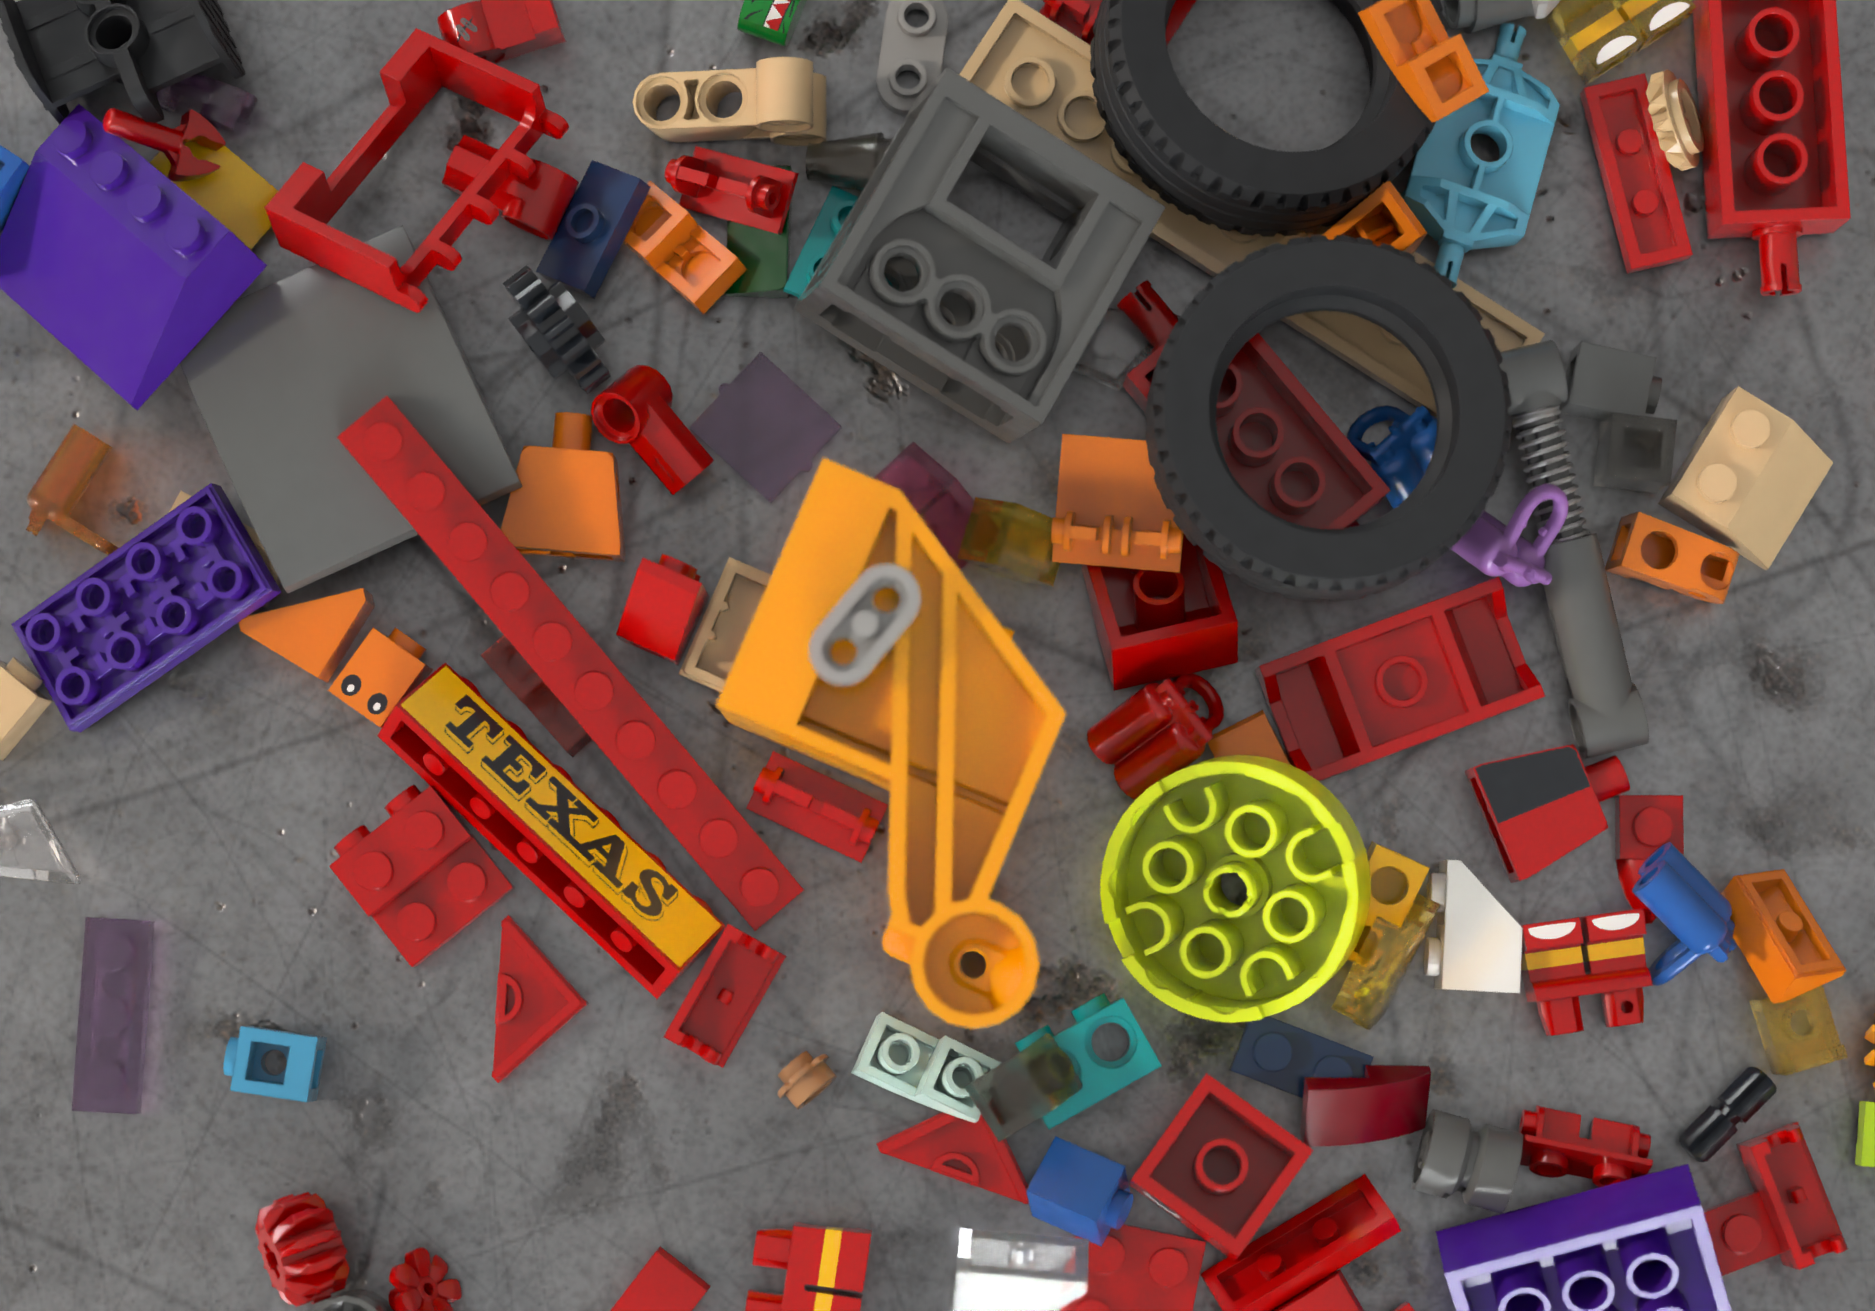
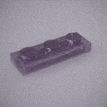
[72,917,155,1114]

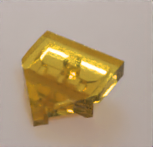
[1331,893,1441,1030]

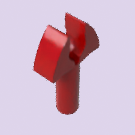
[103,108,226,182]

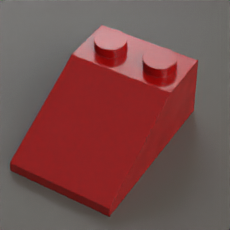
[1081,533,1238,691]

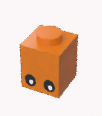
[328,627,433,728]

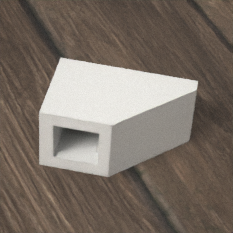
[1424,859,1522,993]

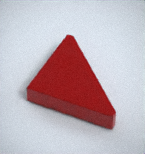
[492,915,589,1083]
[877,1100,1029,1205]

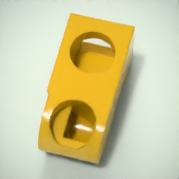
[1348,841,1430,972]

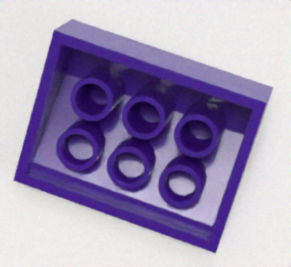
[0,104,267,410]
[1436,1164,1732,1311]

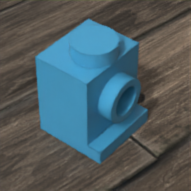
[223,1026,327,1102]

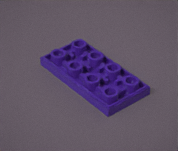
[11,483,281,732]

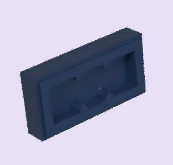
[536,160,651,299]

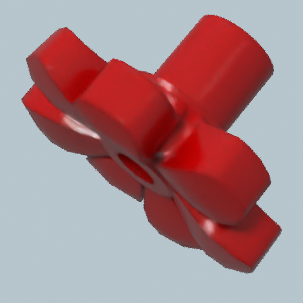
[388,1247,462,1311]

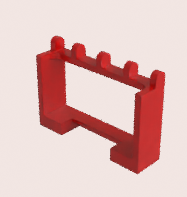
[265,28,569,313]

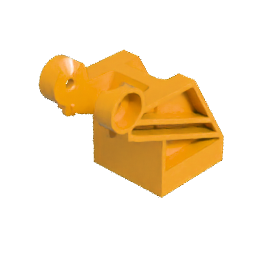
[716,458,1066,1029]

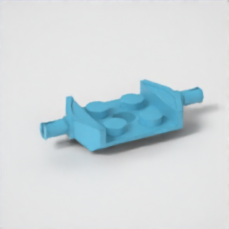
[1401,23,1560,288]

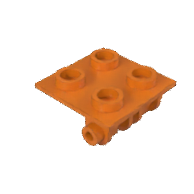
[1051,434,1183,573]

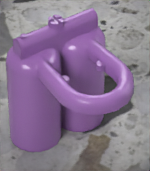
[1451,484,1569,587]

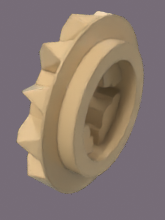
[1646,69,1704,171]

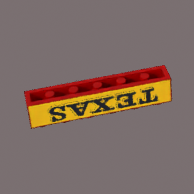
[377,662,725,999]

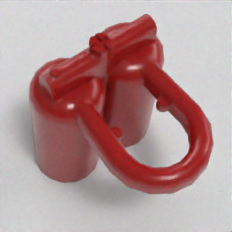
[1087,673,1224,800]

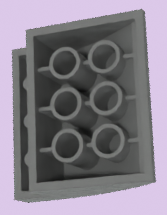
[180,225,523,594]

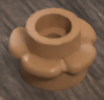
[778,1051,837,1110]

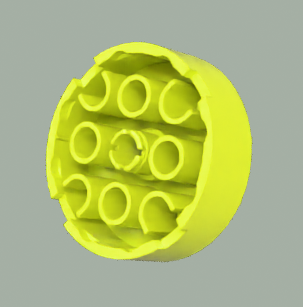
[1100,755,1371,1023]

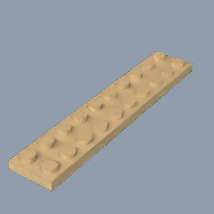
[959,0,1545,417]

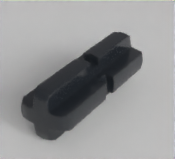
[1679,1066,1777,1162]

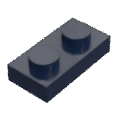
[1229,1016,1373,1099]

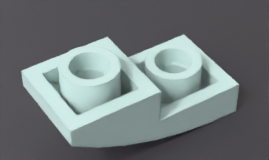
[851,1012,1003,1123]

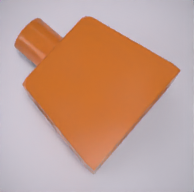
[501,412,625,562]

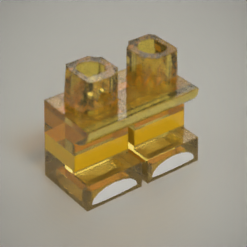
[1547,0,1696,85]

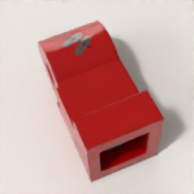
[437,0,566,63]

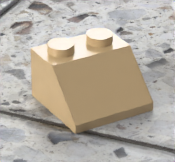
[1658,386,1833,570]

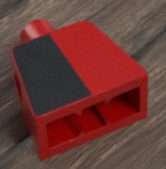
[1464,744,1630,883]

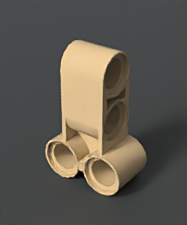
[633,57,826,146]

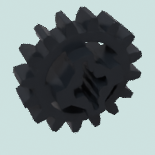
[502,265,611,394]

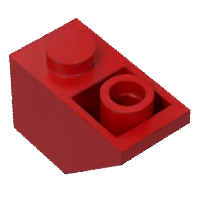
[616,554,709,666]

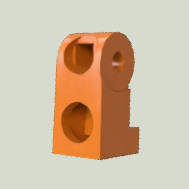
[1605,511,1740,604]

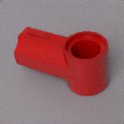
[441,135,579,241]
[591,365,714,495]

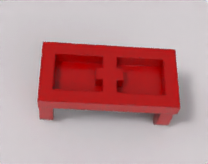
[663,924,787,1068]
[1736,1122,1848,1270]

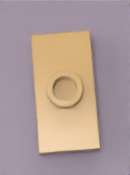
[679,557,772,693]

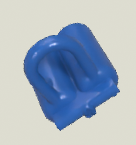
[1347,405,1437,509]
[1632,842,1737,986]

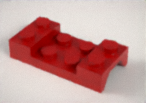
[1255,576,1545,782]

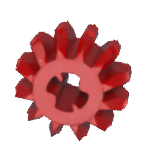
[255,1192,350,1307]

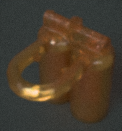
[26,423,119,556]

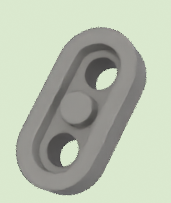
[877,0,948,116]
[809,564,921,686]

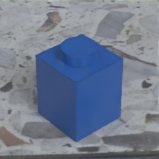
[1026,1136,1134,1247]

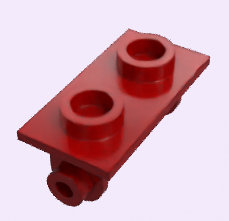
[665,146,799,235]
[746,751,889,863]
[1518,1106,1653,1187]

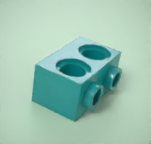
[1009,993,1162,1130]

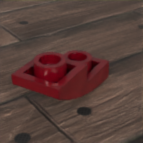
[1300,1065,1431,1147]

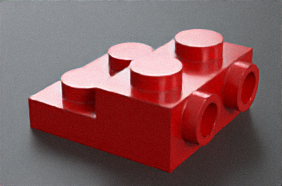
[329,785,515,967]

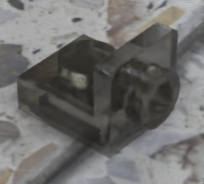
[964,1033,1083,1142]

